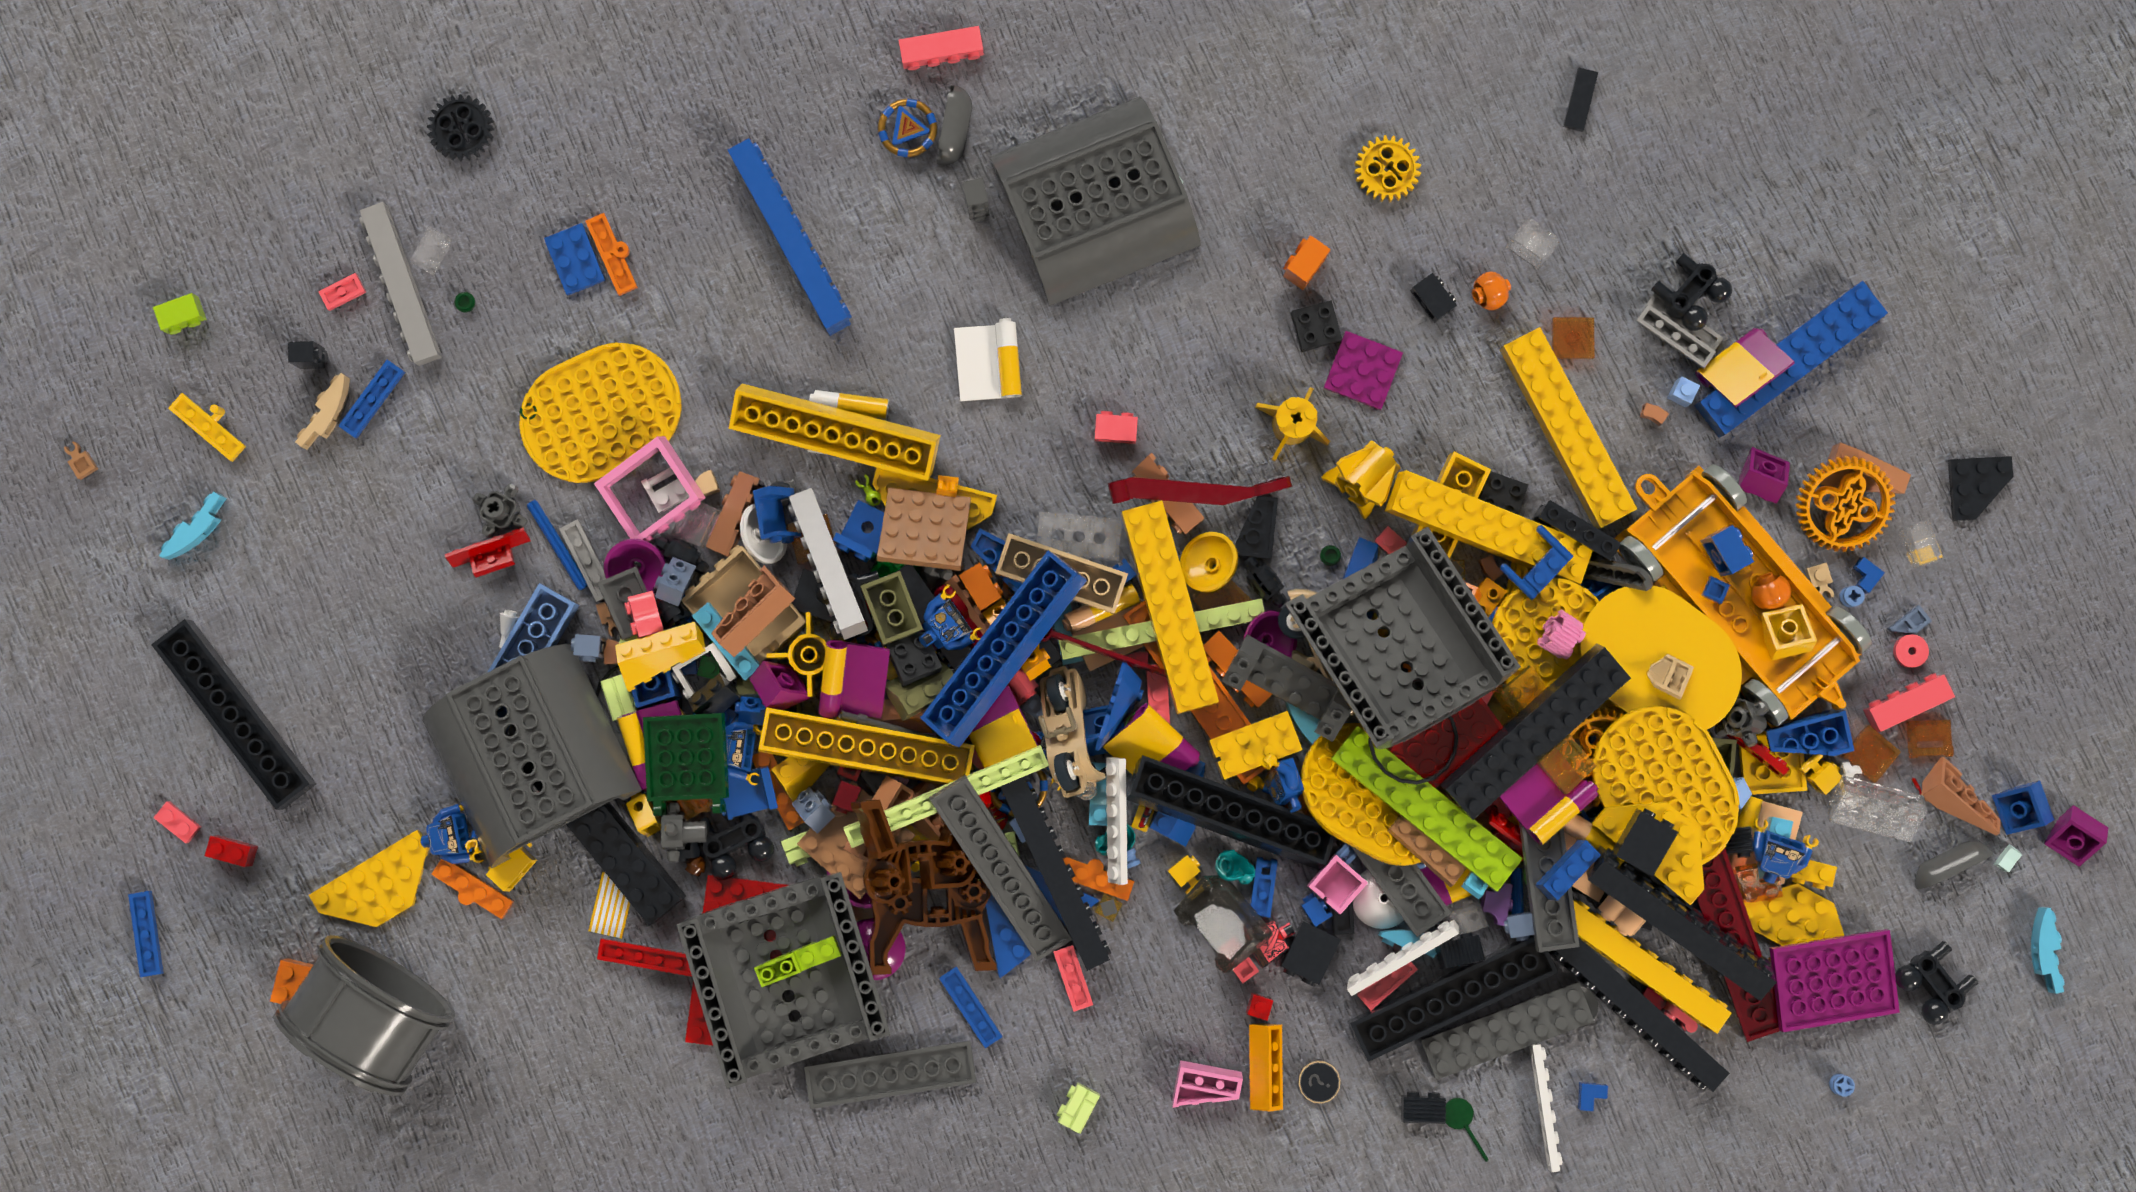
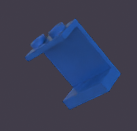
[753,486,802,544]
[722,766,778,820]

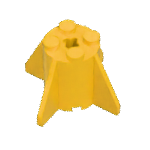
[1255,387,1330,462]
[1321,440,1401,519]
[767,612,827,697]

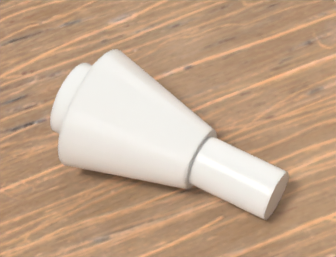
[499,610,520,648]

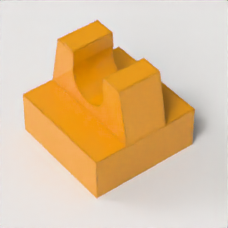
[936,475,959,497]

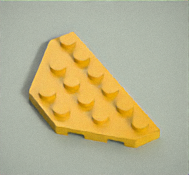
[872,467,997,531]
[1592,802,1704,905]
[309,830,429,927]
[1743,883,1844,946]

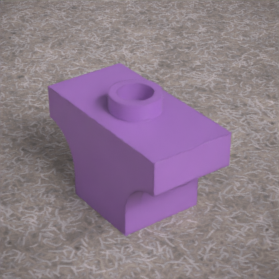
[1479,883,1513,926]

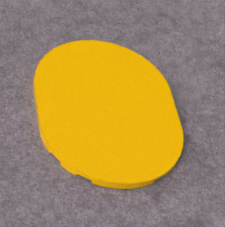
[519,343,682,483]
[1492,578,1623,739]
[1579,586,1742,730]
[1592,706,1739,865]
[1301,723,1421,866]

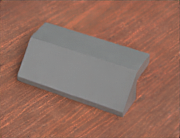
[1636,293,1723,369]

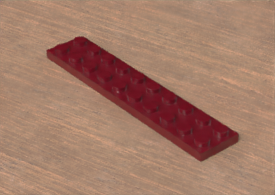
[1696,848,1779,1042]

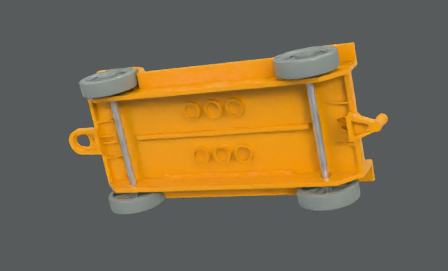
[1614,464,1872,729]

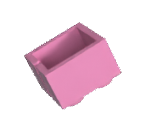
[1306,854,1368,915]

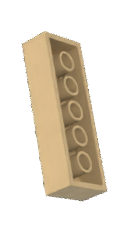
[995,533,1128,614]

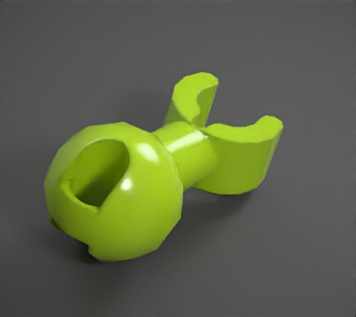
[855,475,881,506]

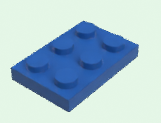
[544,223,606,296]

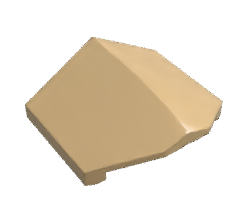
[1647,654,1694,700]

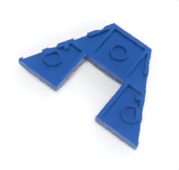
[986,865,1099,978]

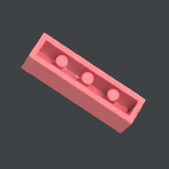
[899,26,984,70]
[1863,673,1955,732]

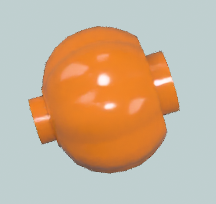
[1472,271,1511,310]
[1751,572,1791,611]

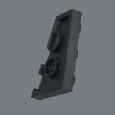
[1235,496,1278,560]

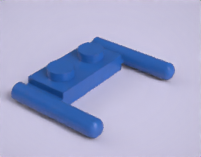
[1500,525,1573,600]

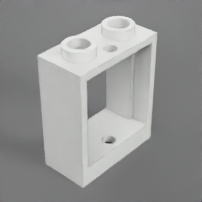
[671,642,738,700]

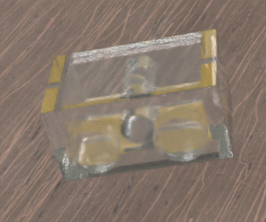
[1899,520,1943,568]

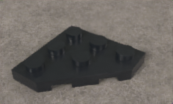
[1948,456,2014,521]

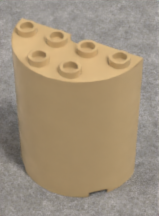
[682,545,806,664]

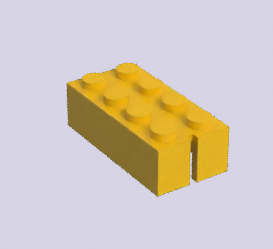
[1208,711,1302,780]

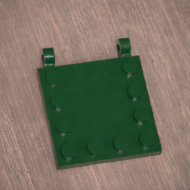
[643,713,729,816]

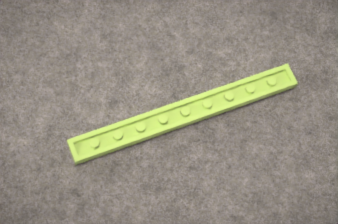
[1059,598,1265,660]
[843,745,1049,848]

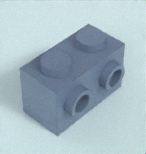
[654,557,696,606]
[571,634,608,662]
[792,786,835,834]
[1504,911,1535,941]

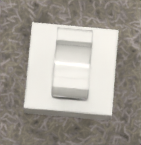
[1839,760,1862,789]

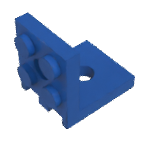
[833,500,884,563]

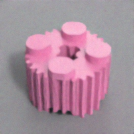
[1537,609,1586,659]

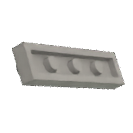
[560,519,606,602]

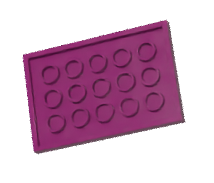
[1770,929,1900,1032]

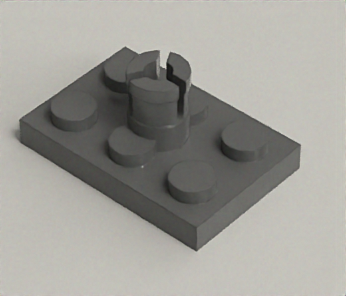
[597,567,647,641]

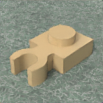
[1805,562,1834,598]

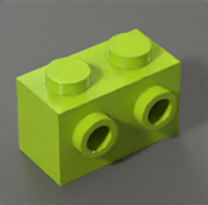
[153,293,207,335]

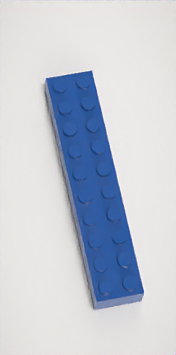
[728,138,852,336]
[1694,281,1888,438]
[920,550,1087,748]

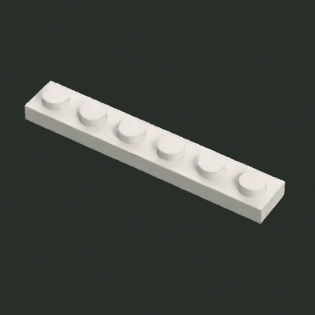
[1105,757,1128,885]
[1347,920,1459,996]
[1529,1043,1562,1172]

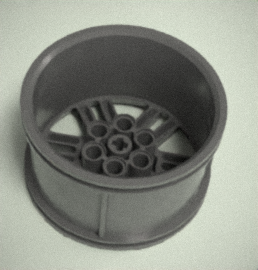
[272,935,455,1096]

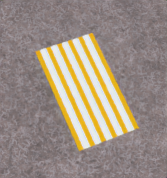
[588,872,630,939]

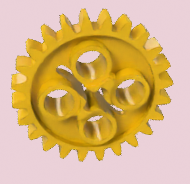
[1354,135,1421,202]

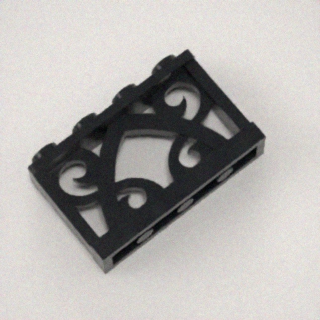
[1531,500,1621,561]

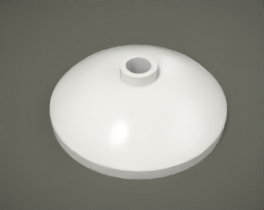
[740,504,787,564]
[1353,869,1404,929]

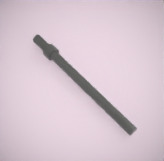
[840,711,944,740]

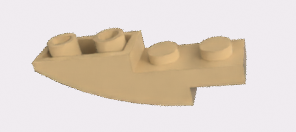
[295,373,350,450]

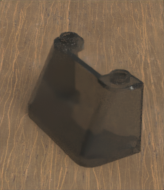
[1173,875,1273,973]

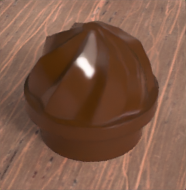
[685,856,706,877]

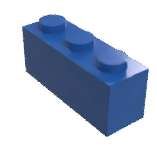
[1535,840,1601,901]

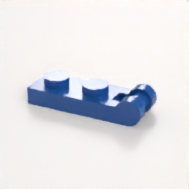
[1249,857,1278,918]

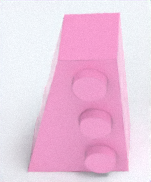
[1172,1060,1243,1108]

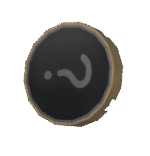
[1298,1061,1340,1103]

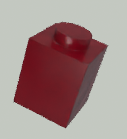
[832,781,862,815]

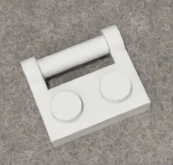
[641,467,690,514]

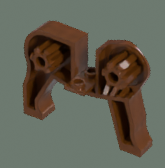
[851,800,977,904]
[868,871,996,975]

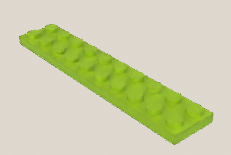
[1331,726,1523,892]

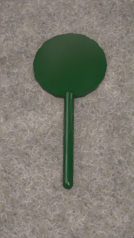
[1445,1098,1489,1162]

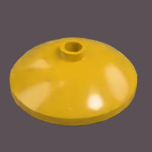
[1180,532,1238,592]

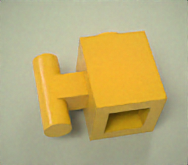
[1799,754,1843,795]
[1167,855,1209,898]

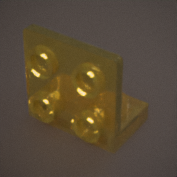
[1492,665,1546,719]

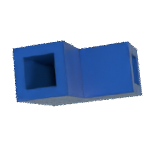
[1853,557,1885,594]
[1578,1082,1608,1111]

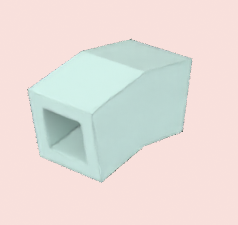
[1994,844,2022,872]

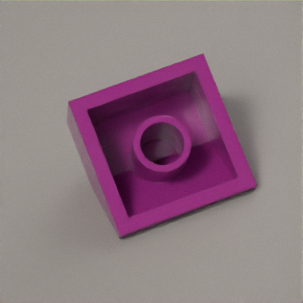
[1739,447,1790,504]
[749,661,810,710]
[2044,805,2109,867]

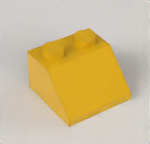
[1762,604,1817,660]

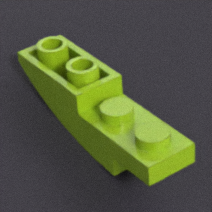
[754,935,842,987]

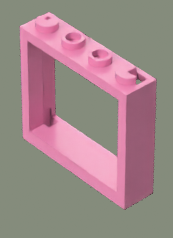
[594,436,706,542]

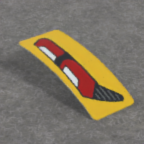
[1131,805,1155,832]

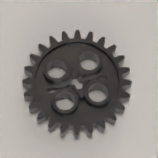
[427,94,495,162]

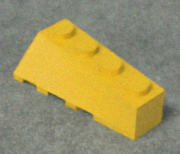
[615,622,706,692]
[771,757,830,802]

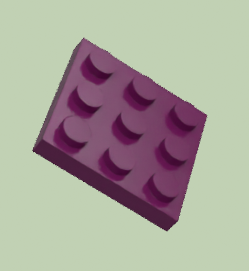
[1323,331,1403,411]

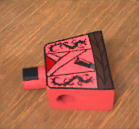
[1242,921,1295,969]

